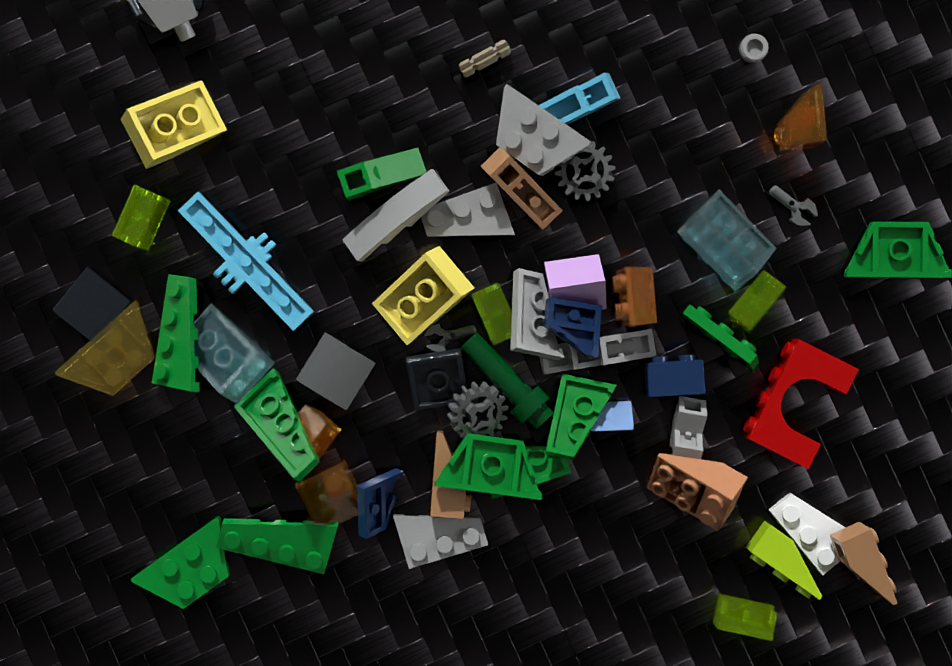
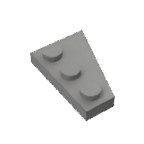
[421,183,515,237]
[511,268,565,360]
[393,515,488,569]

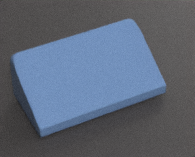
[591,401,634,431]

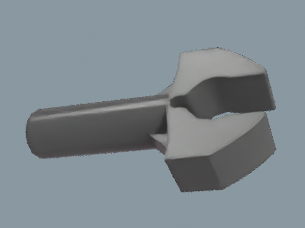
[769,185,817,226]
[424,324,477,352]

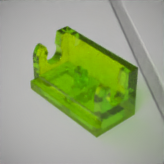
[112,185,170,251]
[728,270,786,334]
[471,283,512,345]
[713,594,777,641]

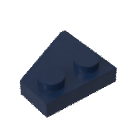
[544,297,602,360]
[357,468,404,539]

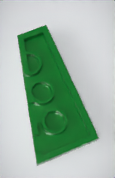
[152,274,199,392]
[234,368,320,482]
[216,518,339,574]

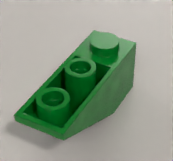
[337,148,427,201]

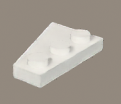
[769,493,845,575]

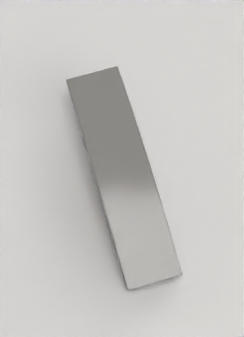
[342,169,449,261]
[539,329,656,374]

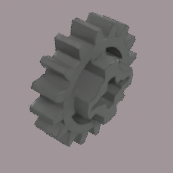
[554,142,615,202]
[447,381,508,438]

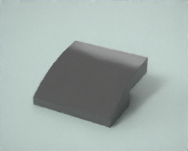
[296,332,375,410]

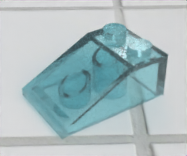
[194,304,274,404]

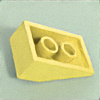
[121,80,227,169]
[372,246,474,345]

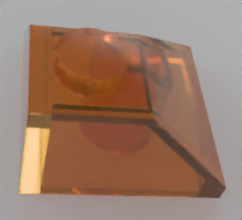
[774,84,827,151]
[295,460,358,524]

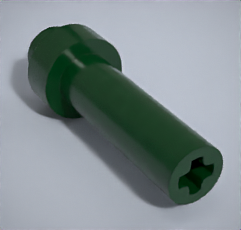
[461,332,554,430]

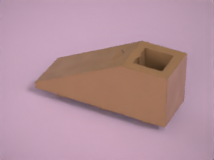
[830,522,897,605]

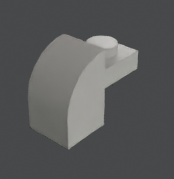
[670,396,707,459]

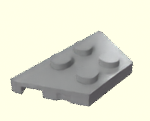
[496,84,593,176]

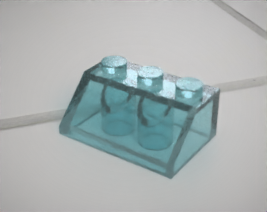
[677,190,776,291]

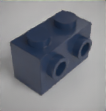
[644,355,705,397]

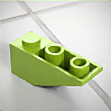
[746,521,822,600]

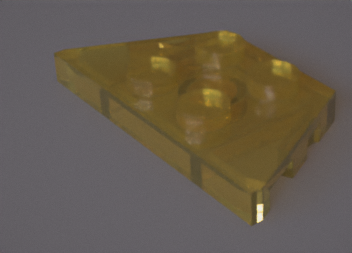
[55,300,155,396]

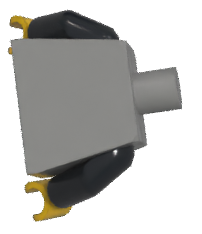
[126,0,203,42]

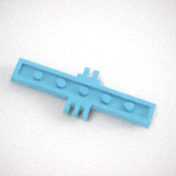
[178,192,314,331]

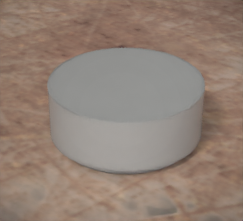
[739,34,768,63]

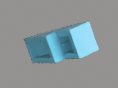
[539,73,621,125]

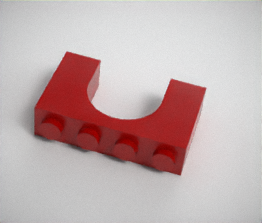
[743,339,859,469]

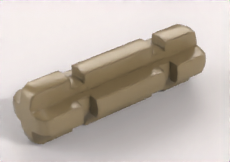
[459,40,511,77]

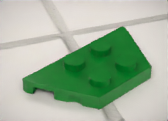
[844,222,952,278]
[434,433,542,500]
[131,516,230,609]

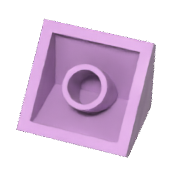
[544,254,607,309]

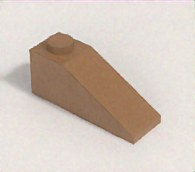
[481,147,563,229]
[430,431,471,519]

